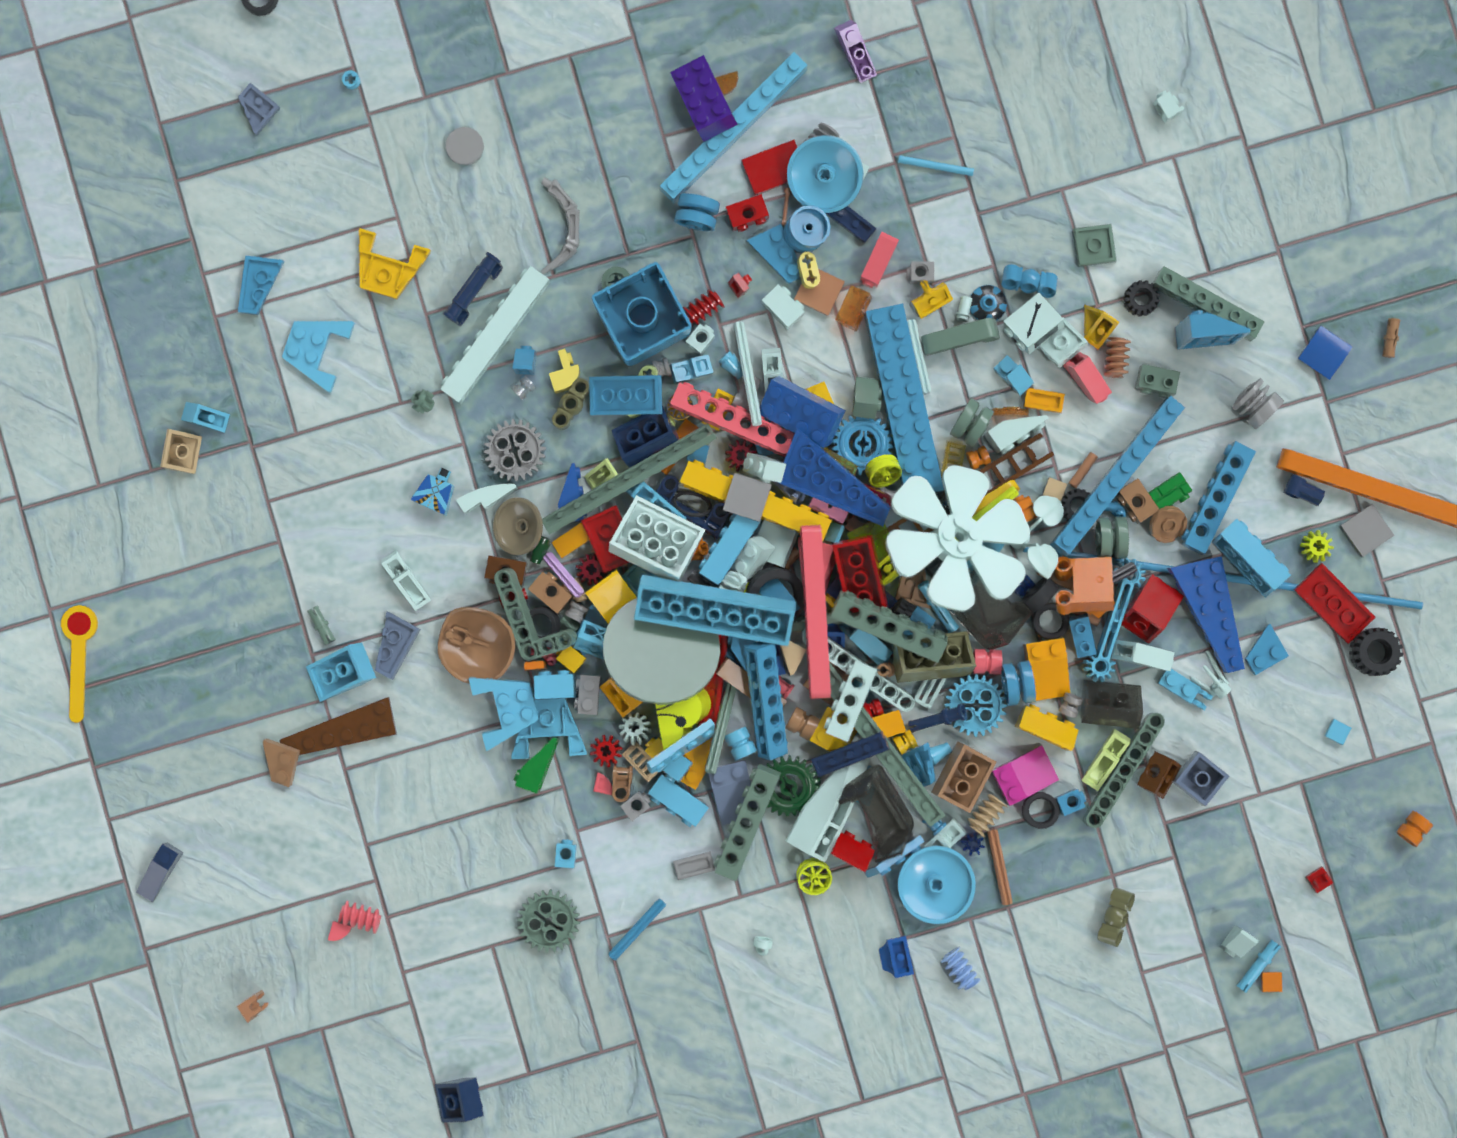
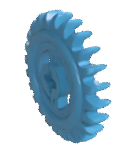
[831,415,894,476]

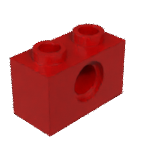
[726,194,769,232]

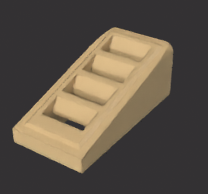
[622,742,657,782]

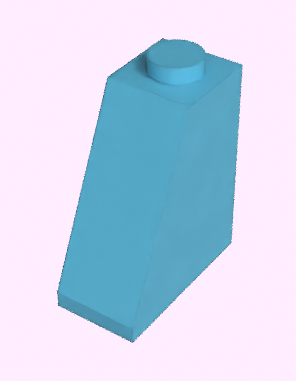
[838,623,893,666]

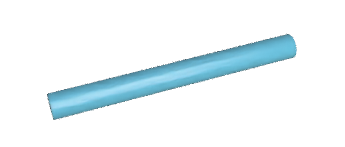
[898,155,974,176]

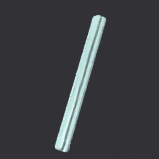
[734,321,762,426]

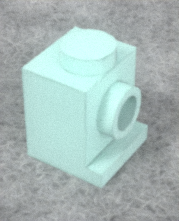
[1153,90,1184,123]

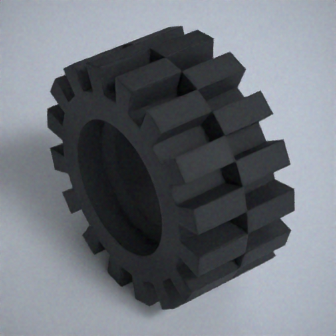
[1123,280,1160,317]
[1061,488,1090,521]
[885,597,915,628]

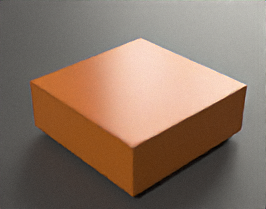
[1261,972,1282,992]

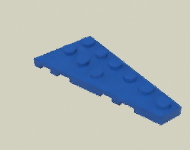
[777,428,891,526]
[1167,556,1245,673]

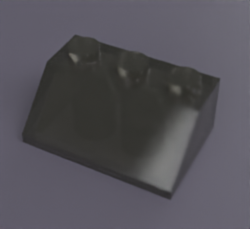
[1081,680,1143,729]

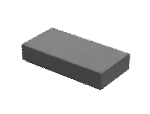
[673,851,715,880]

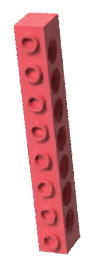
[669,382,795,457]

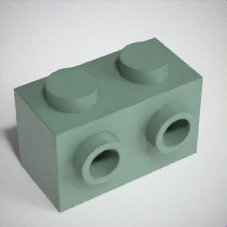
[1135,364,1180,398]
[852,377,882,419]

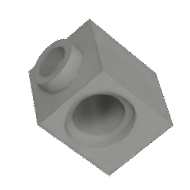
[906,261,934,284]
[620,791,651,821]

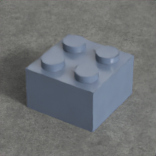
[1173,751,1229,806]

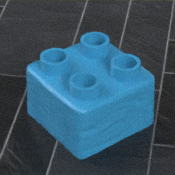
[592,262,691,366]

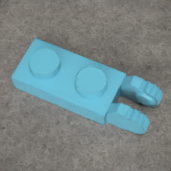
[1158,669,1213,711]

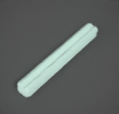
[907,319,931,394]

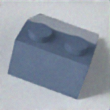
[708,760,757,825]

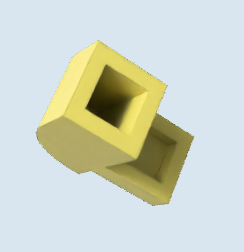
[549,349,580,394]

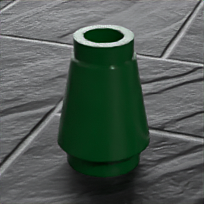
[530,536,551,564]

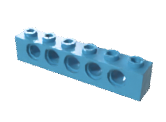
[1181,441,1256,555]
[744,641,788,760]

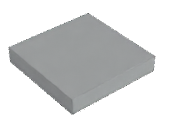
[723,473,771,522]
[1340,504,1394,557]

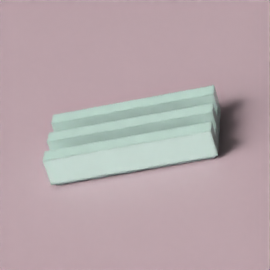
[914,678,946,709]

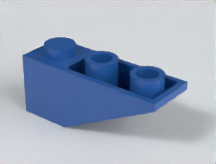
[558,463,587,524]

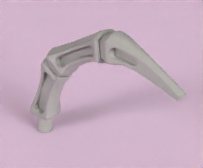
[541,178,580,275]

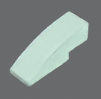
[761,348,783,393]
[456,484,518,514]
[381,550,431,611]

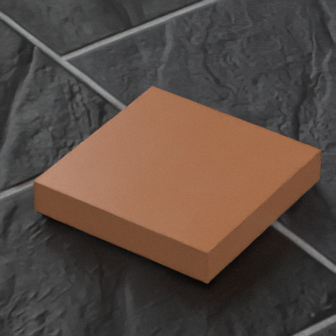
[794,269,845,316]

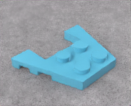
[282,321,355,393]
[469,677,538,751]
[512,698,587,759]

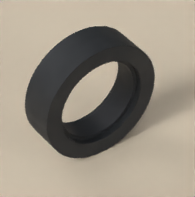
[746,566,804,621]

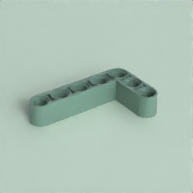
[494,568,577,661]

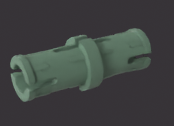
[307,606,336,645]

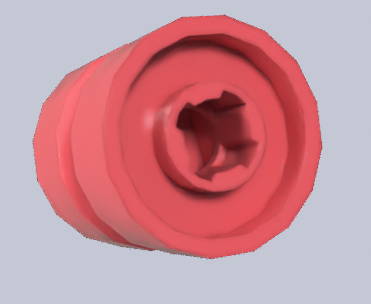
[973,649,1002,675]

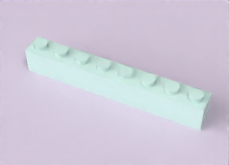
[441,266,551,405]

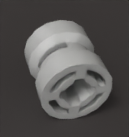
[1058,693,1083,718]

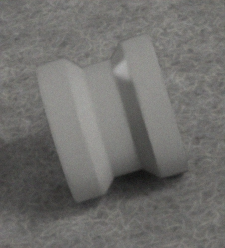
[652,357,672,377]
[565,601,588,622]

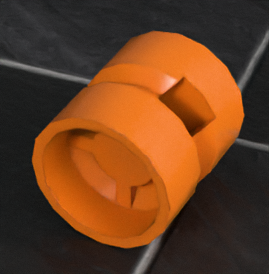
[1396,811,1433,847]

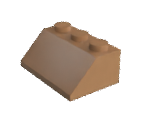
[931,741,997,813]

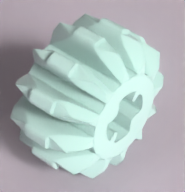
[719,571,747,592]
[619,713,652,746]

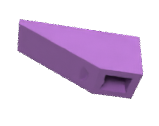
[834,20,877,83]

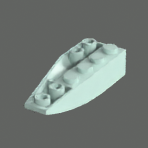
[785,758,870,862]

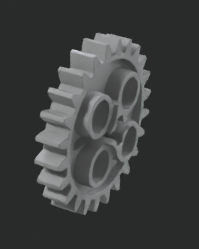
[484,419,546,482]

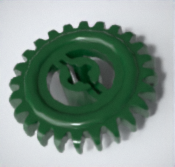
[757,755,820,817]

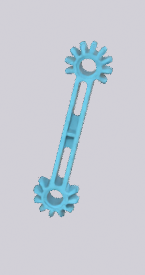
[1083,558,1146,682]

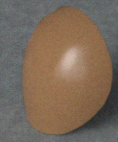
[438,607,515,684]

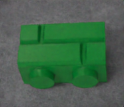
[1148,472,1192,509]

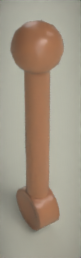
[782,188,791,227]

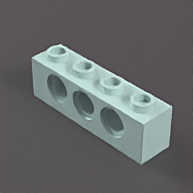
[824,661,877,742]

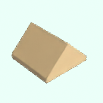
[160,429,202,474]
[780,641,806,676]

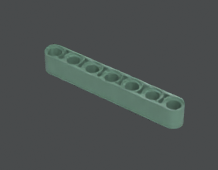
[1083,713,1165,828]

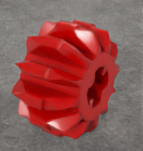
[590,735,623,767]

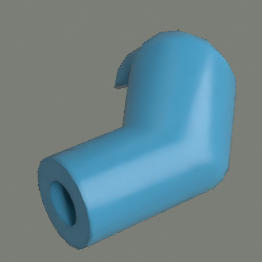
[1103,501,1126,517]

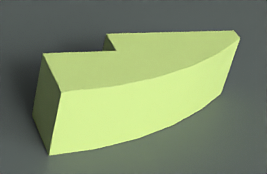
[1082,729,1130,791]

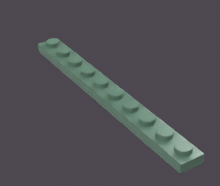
[542,423,717,535]
[829,662,946,827]

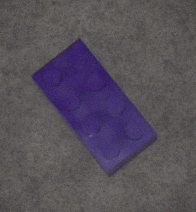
[670,55,738,142]

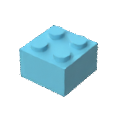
[534,670,576,699]

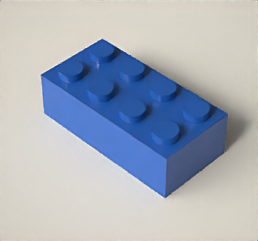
[759,376,846,448]

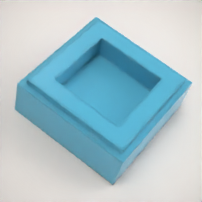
[1325,719,1352,745]

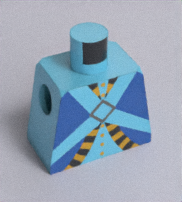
[411,468,454,516]

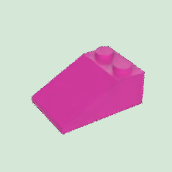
[991,745,1059,806]

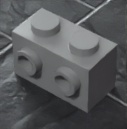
[574,675,601,715]

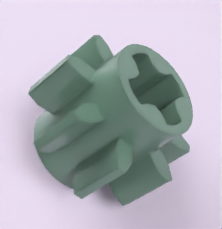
[411,389,435,414]

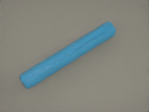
[608,898,666,960]

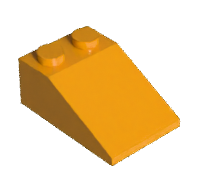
[1023,638,1070,701]

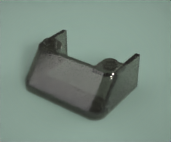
[838,764,914,863]

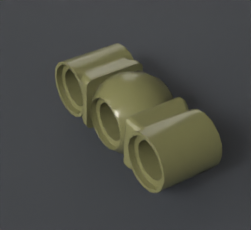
[552,378,590,430]
[1098,887,1135,947]

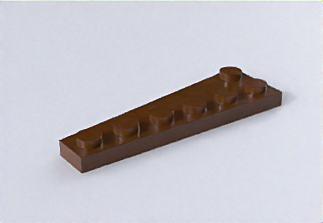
[279,697,397,755]

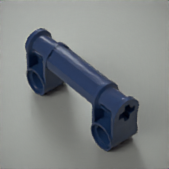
[442,252,503,327]
[656,475,730,541]

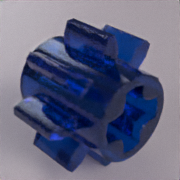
[961,832,985,856]

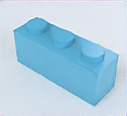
[648,774,709,827]

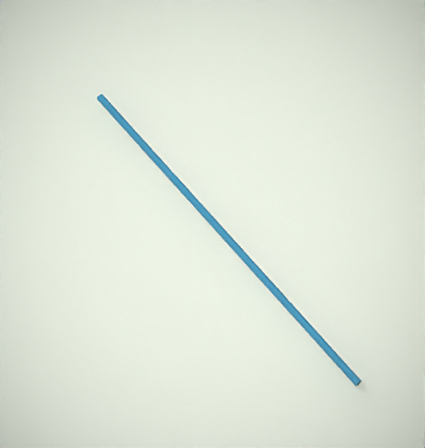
[1023,547,1423,610]

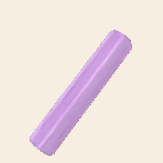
[543,552,584,598]

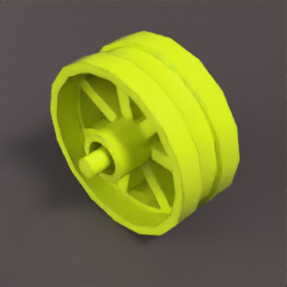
[865,454,902,488]
[796,858,832,895]

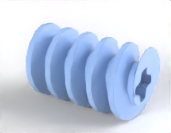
[941,946,981,990]

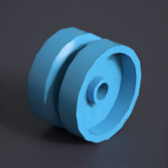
[674,193,720,232]
[784,205,831,253]
[1001,660,1036,706]

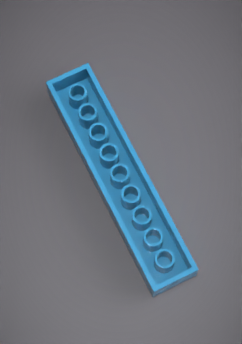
[865,303,944,493]

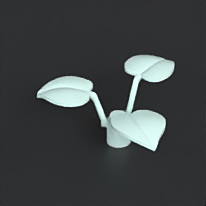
[983,496,1064,579]

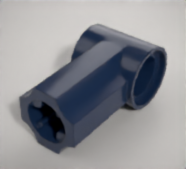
[1283,474,1325,506]

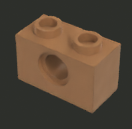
[1116,478,1159,524]
[528,572,573,614]

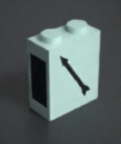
[1003,293,1064,354]

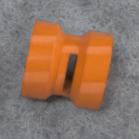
[966,445,991,470]

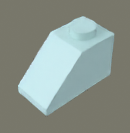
[1221,926,1258,958]

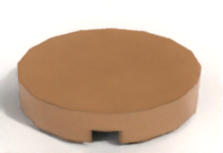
[1149,506,1187,543]

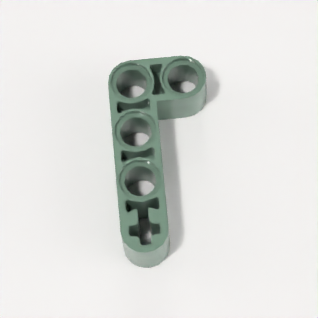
[921,318,1000,355]

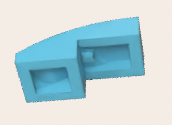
[669,355,714,384]

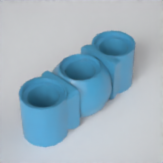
[1001,264,1058,298]

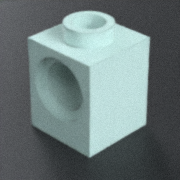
[686,324,715,356]

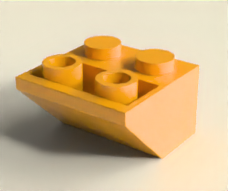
[600,678,643,718]

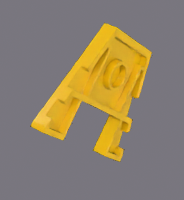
[359,228,431,299]

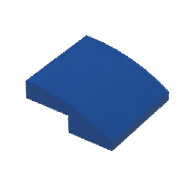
[1298,325,1352,380]

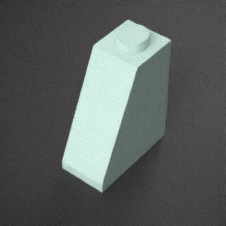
[1111,640,1174,671]

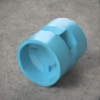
[724,726,757,761]

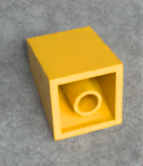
[585,570,637,624]

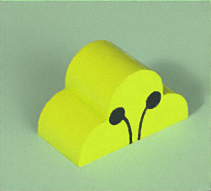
[655,689,711,750]

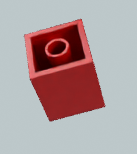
[1121,574,1184,644]

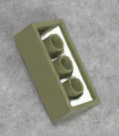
[893,631,976,683]

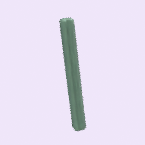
[705,682,736,774]

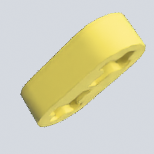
[797,252,820,289]

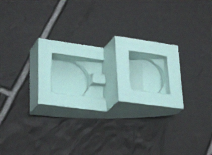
[924,818,967,848]

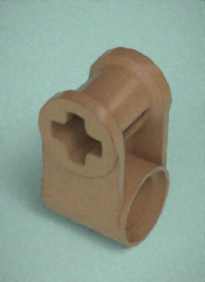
[612,765,633,802]

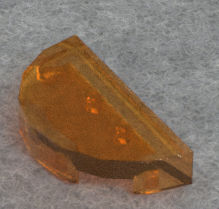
[715,71,738,96]
[991,407,1029,417]

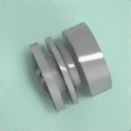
[1232,378,1284,430]

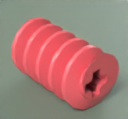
[338,900,381,934]

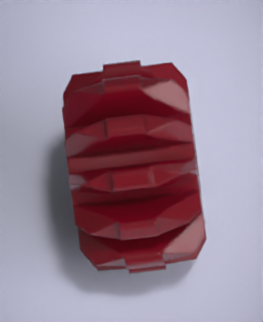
[725,440,757,472]
[576,554,608,586]

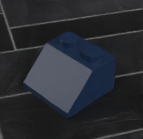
[435,1077,484,1123]

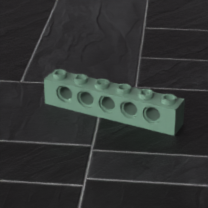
[1153,266,1265,342]
[831,591,948,663]
[714,764,781,881]

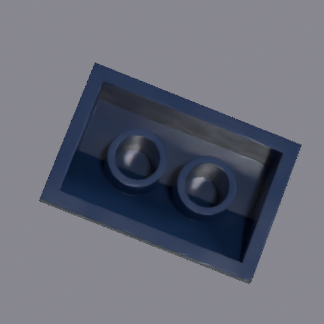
[611,405,679,468]

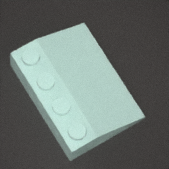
[609,495,705,581]

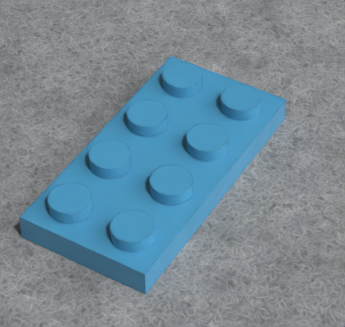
[589,375,662,415]

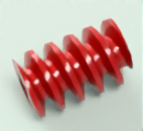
[682,289,725,327]

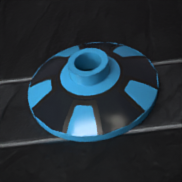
[970,285,1007,321]

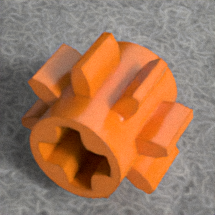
[691,538,709,561]

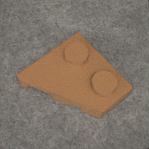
[263,738,300,787]

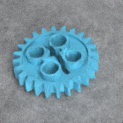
[944,674,1007,737]

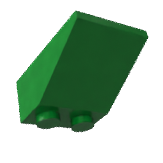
[513,737,560,794]

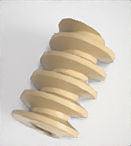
[968,794,1008,837]

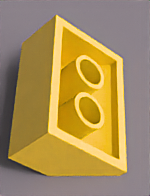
[1014,704,1079,751]

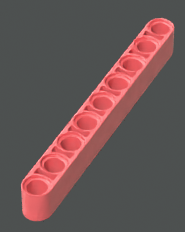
[800,525,831,699]

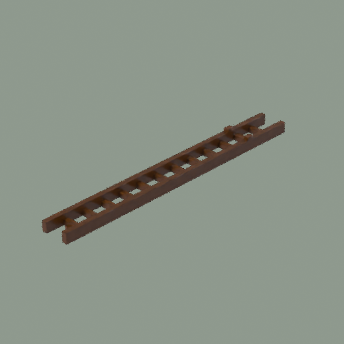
[834,433,1054,566]

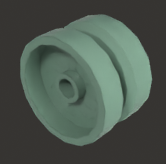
[950,398,994,448]
[1095,517,1129,559]

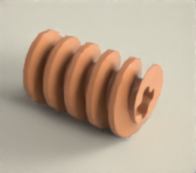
[1104,337,1131,378]

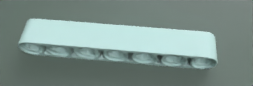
[802,628,915,712]

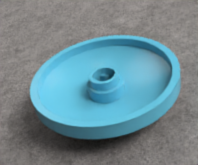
[787,135,864,213]
[898,846,976,924]

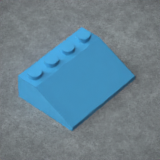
[1175,311,1251,350]

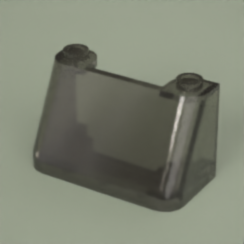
[947,565,1033,650]

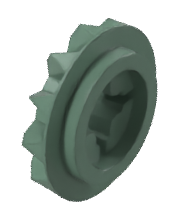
[601,267,630,289]

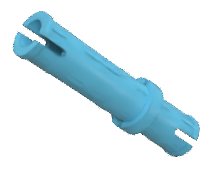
[918,580,959,633]
[1236,939,1281,993]

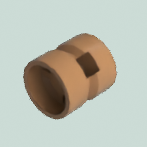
[785,707,820,741]

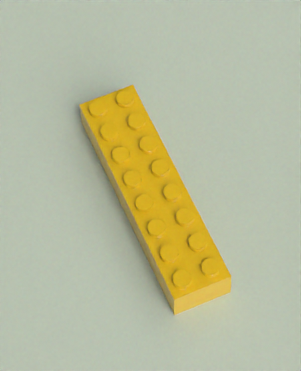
[680,460,832,542]

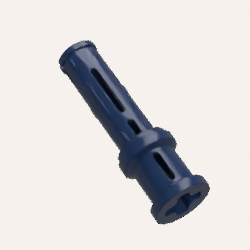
[908,704,967,733]

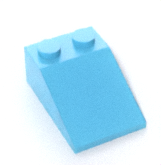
[306,643,376,702]

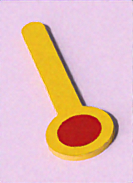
[61,605,98,723]

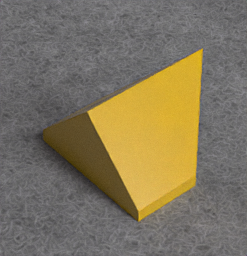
[1084,304,1119,350]

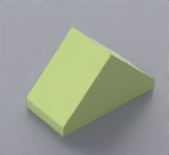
[584,458,618,490]

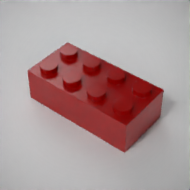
[832,535,889,617]

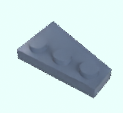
[375,611,421,680]

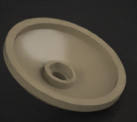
[493,497,543,555]

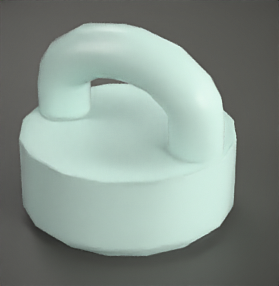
[753,936,773,956]

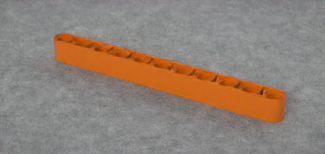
[1276,448,1457,528]

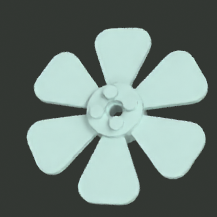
[886,465,1030,611]

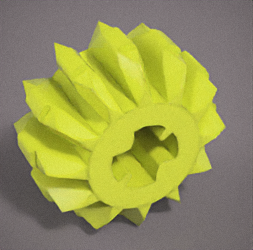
[1300,530,1334,563]

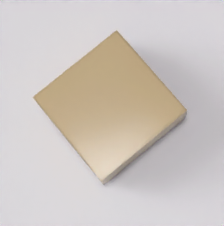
[1042,477,1067,501]

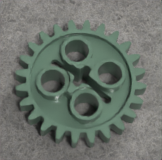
[517,889,580,953]

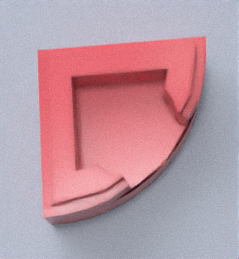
[593,772,612,795]
[328,921,352,941]

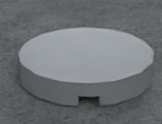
[446,127,484,166]

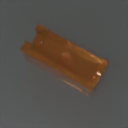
[835,285,872,332]

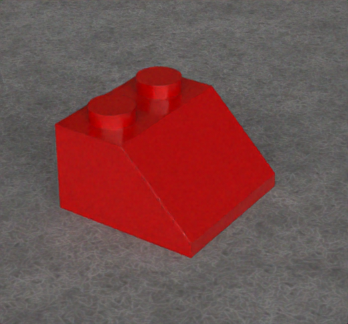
[830,830,875,872]

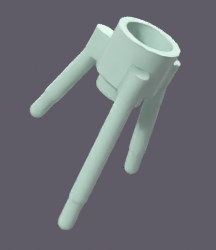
[1191,650,1231,699]

